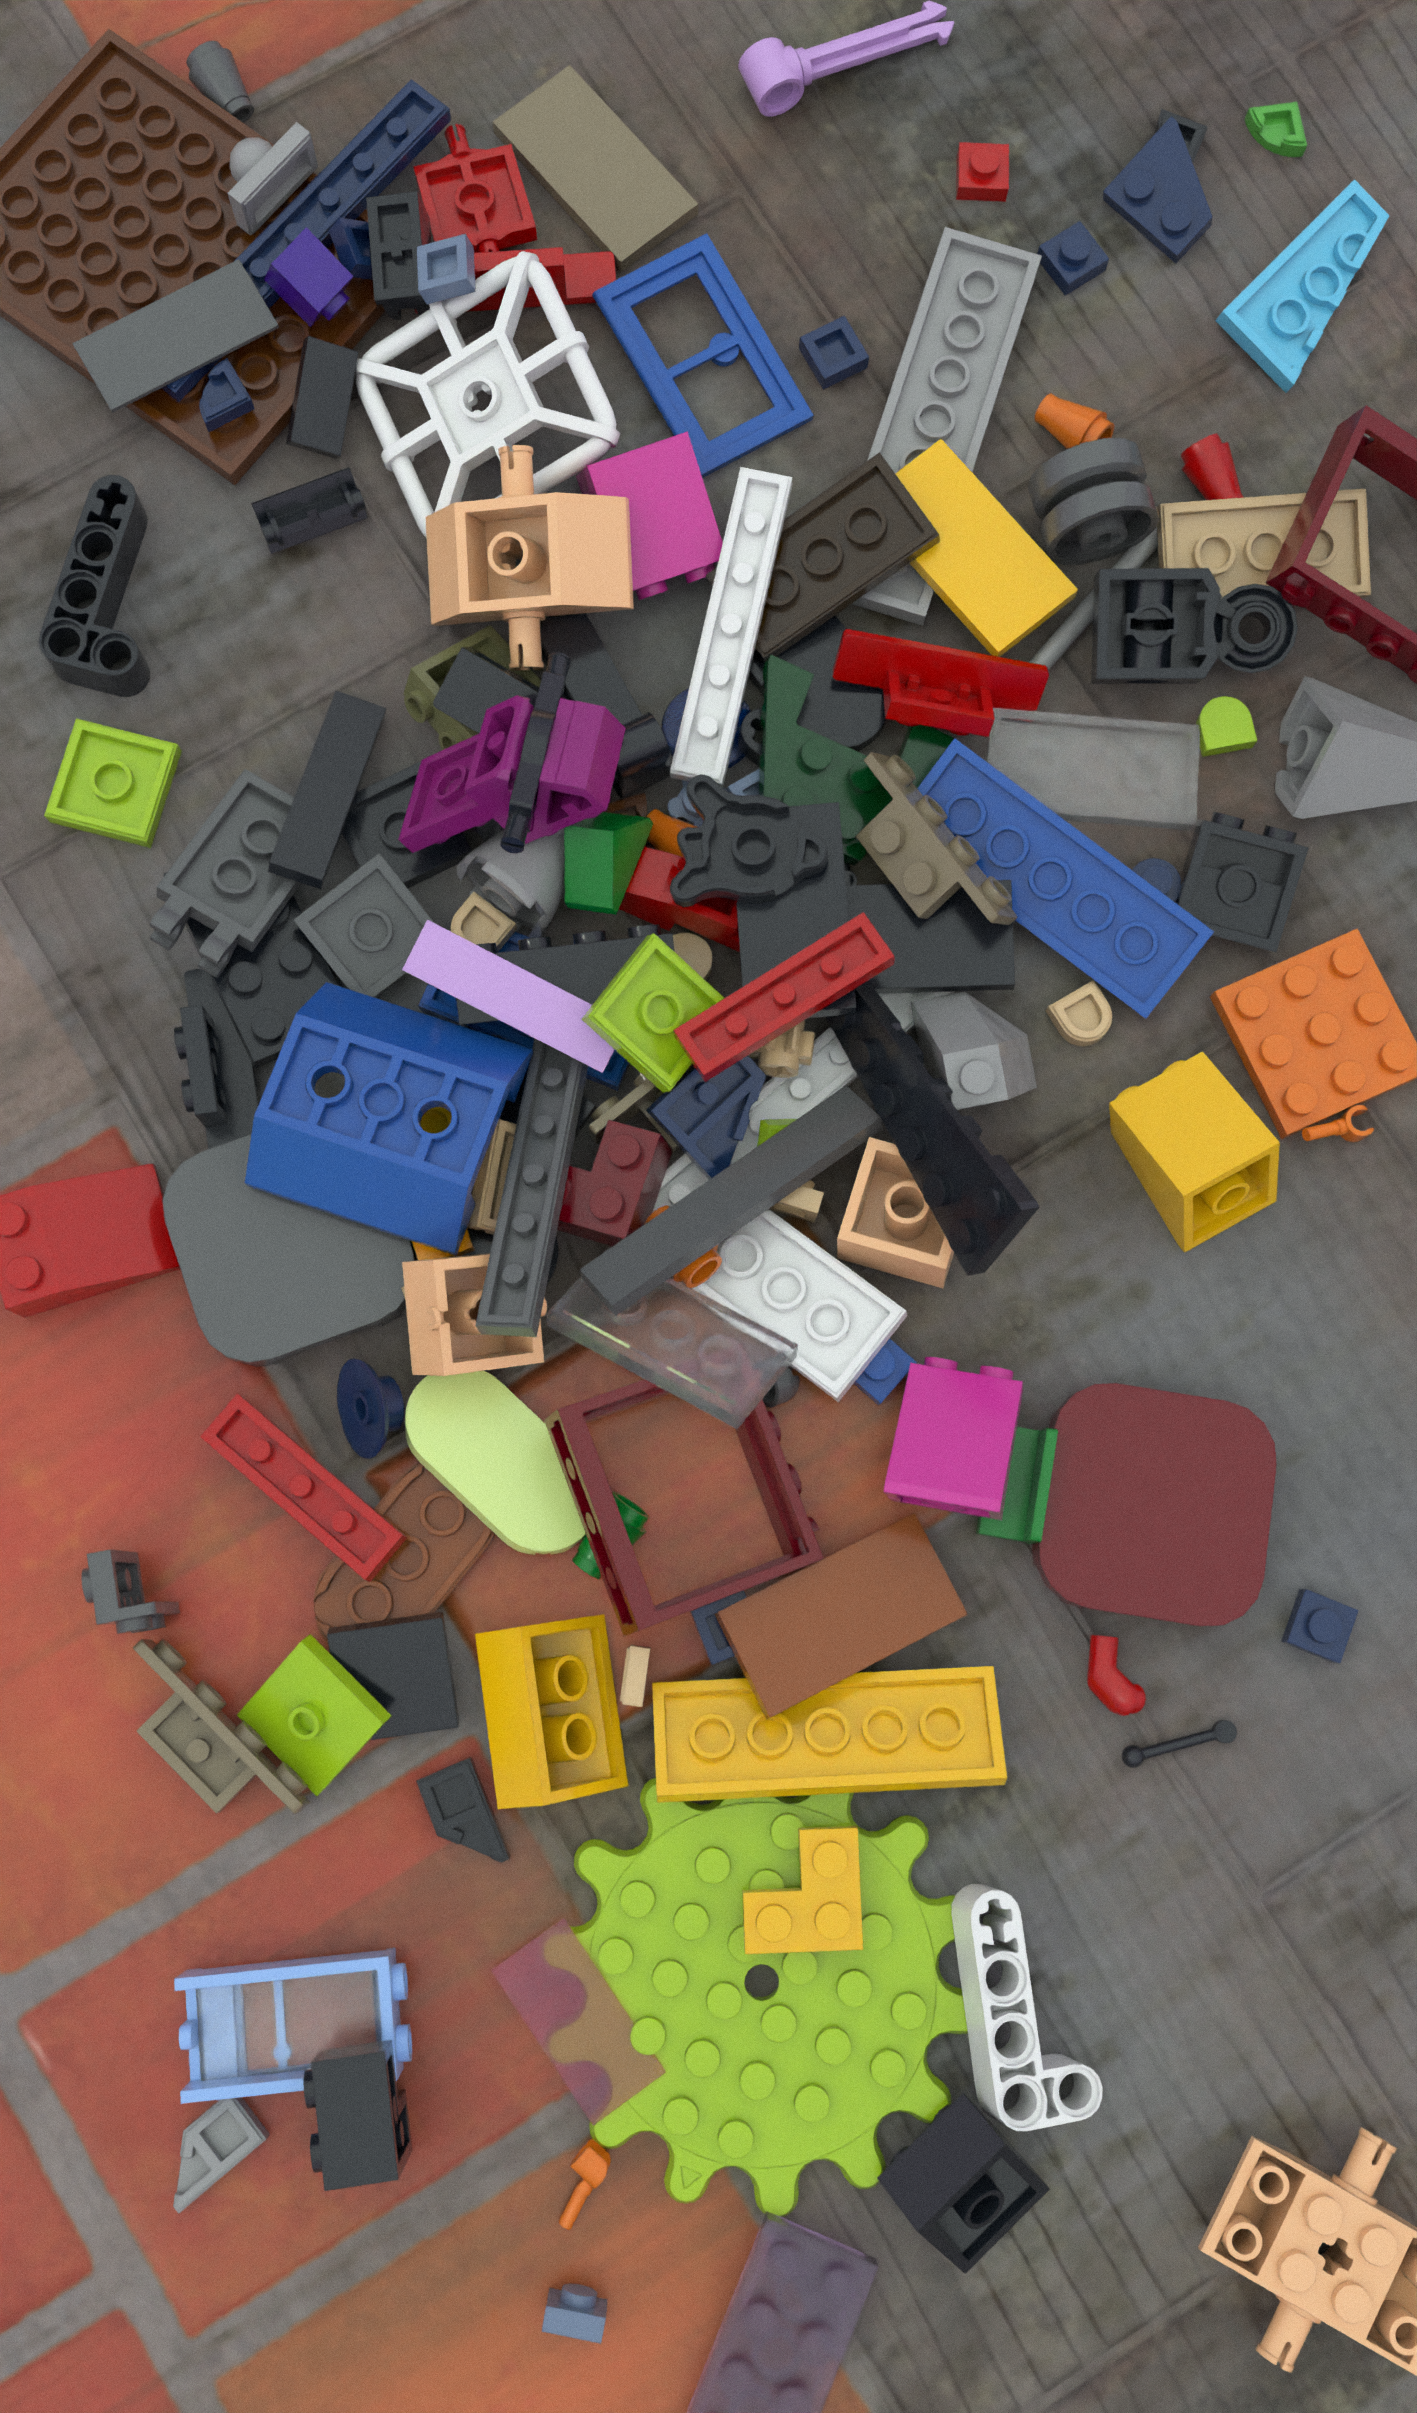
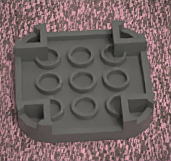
[162,1134,418,1367]

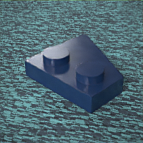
[1103,116,1213,264]
[646,1055,766,1180]

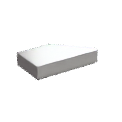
[173,2097,270,2214]

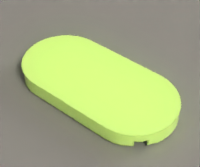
[404,1371,586,1555]

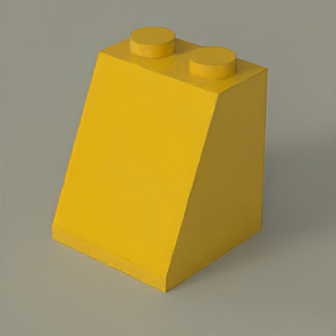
[1109,1051,1280,1253]

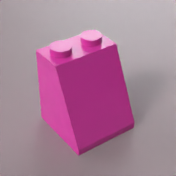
[576,431,723,600]
[883,1357,1023,1521]

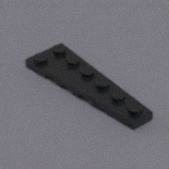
[826,981,1040,1276]

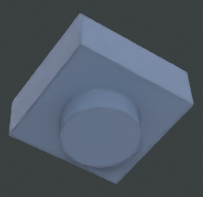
[417,234,476,304]
[541,2284,608,2344]

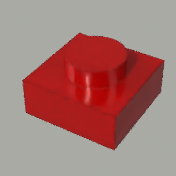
[956,142,1009,202]

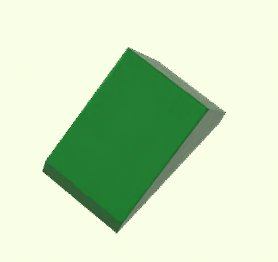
[564,812,653,915]

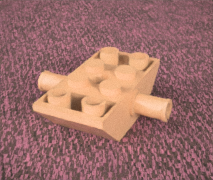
[425,445,634,671]
[1198,2127,1417,2376]

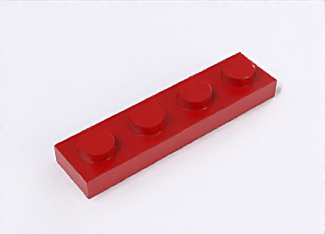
[673,912,895,1082]
[200,1393,407,1582]

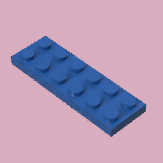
[917,738,1214,1019]

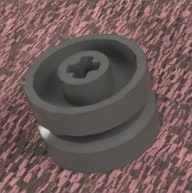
[1028,438,1160,565]

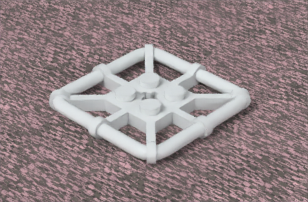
[355,251,620,539]

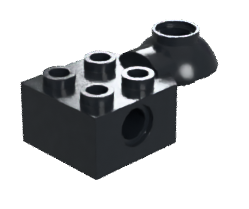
[1091,568,1298,684]

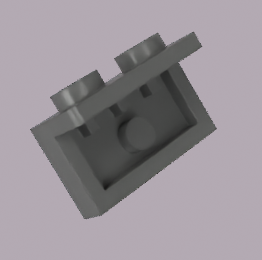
[81,1549,180,1634]

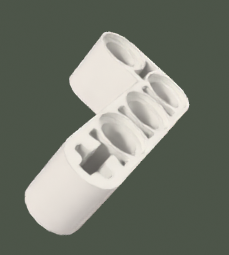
[951,1884,1103,2131]

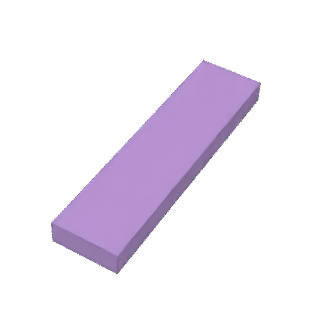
[402,920,615,1073]

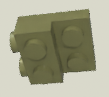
[403,625,541,750]

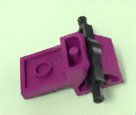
[398,652,626,854]

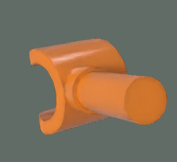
[1302,1105,1374,1142]
[558,2139,611,2230]

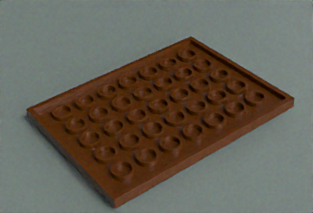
[0,29,385,485]

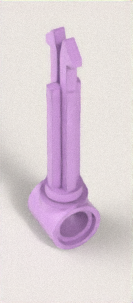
[738,0,954,117]

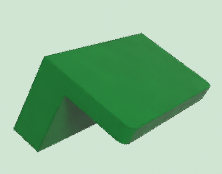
[976,1427,1058,1544]

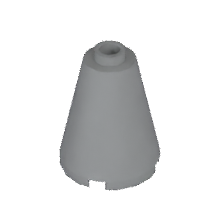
[456,828,565,938]

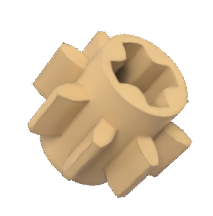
[749,1020,815,1078]

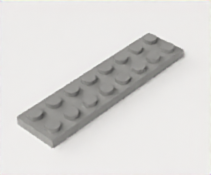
[852,227,1042,626]

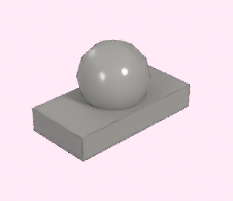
[227,122,318,236]

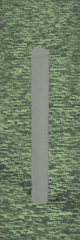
[1029,526,1158,671]

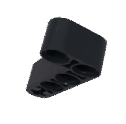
[39,475,150,697]
[540,613,671,799]

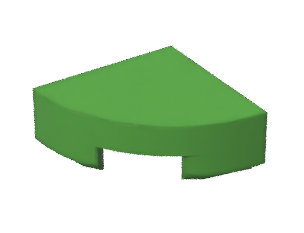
[1244,102,1307,157]

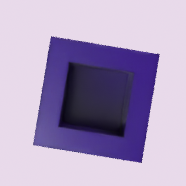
[264,227,353,327]

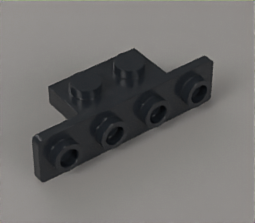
[174,969,259,1149]

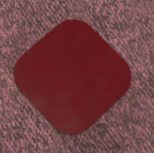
[1032,1383,1277,1626]

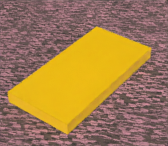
[895,439,1078,657]

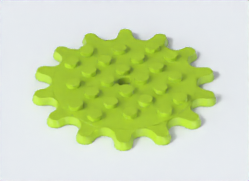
[540,1777,968,2218]

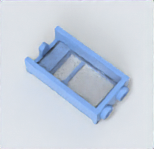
[174,1948,412,2104]

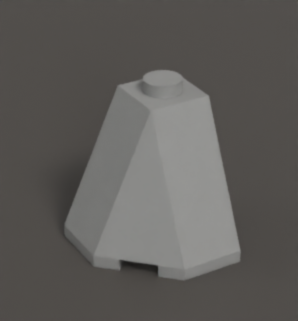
[1275,676,1417,819]
[910,992,1037,1110]

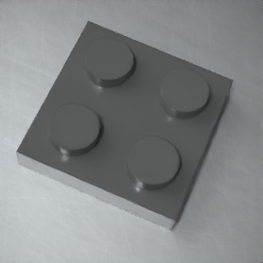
[294,853,434,997]

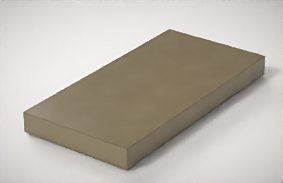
[493,65,698,272]

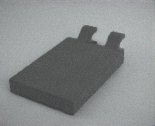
[150,769,301,978]

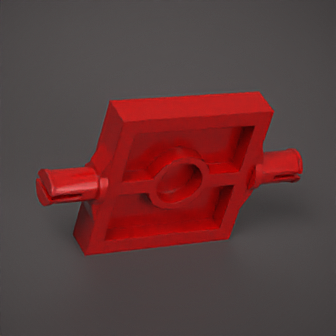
[413,124,537,253]

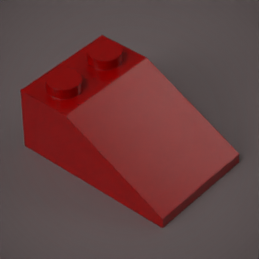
[0,1163,180,1318]

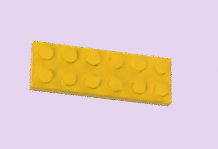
[652,1666,1007,1803]

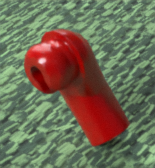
[1087,1635,1146,1716]

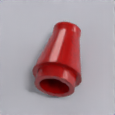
[1180,433,1244,500]

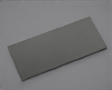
[72,259,279,413]

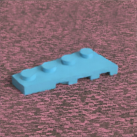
[1215,179,1389,393]

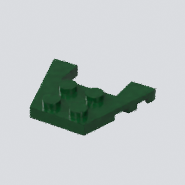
[759,655,954,866]

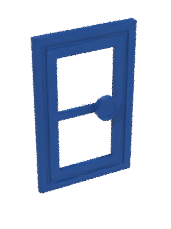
[592,233,814,478]

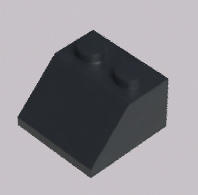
[877,2093,1050,2274]

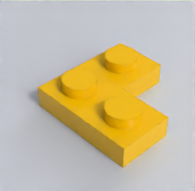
[742,1826,863,1954]

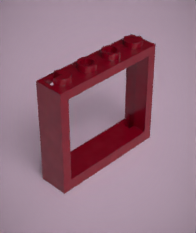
[1265,405,1417,684]
[544,1346,824,1636]

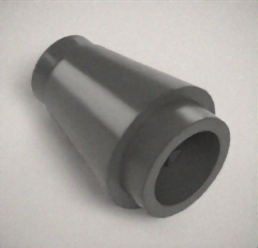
[186,41,254,123]

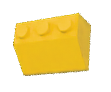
[475,1614,628,1809]

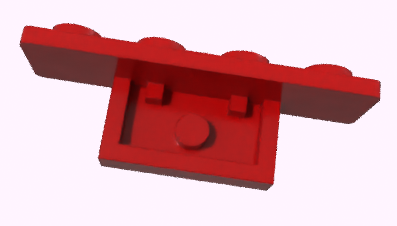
[414,247,616,314]
[833,629,1049,737]

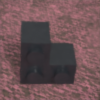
[303,2040,412,2191]

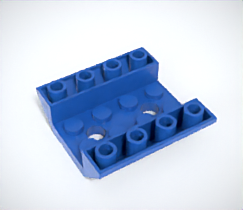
[245,982,533,1256]

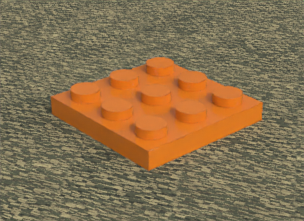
[1210,928,1417,1140]

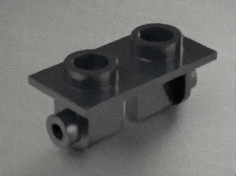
[251,467,368,554]

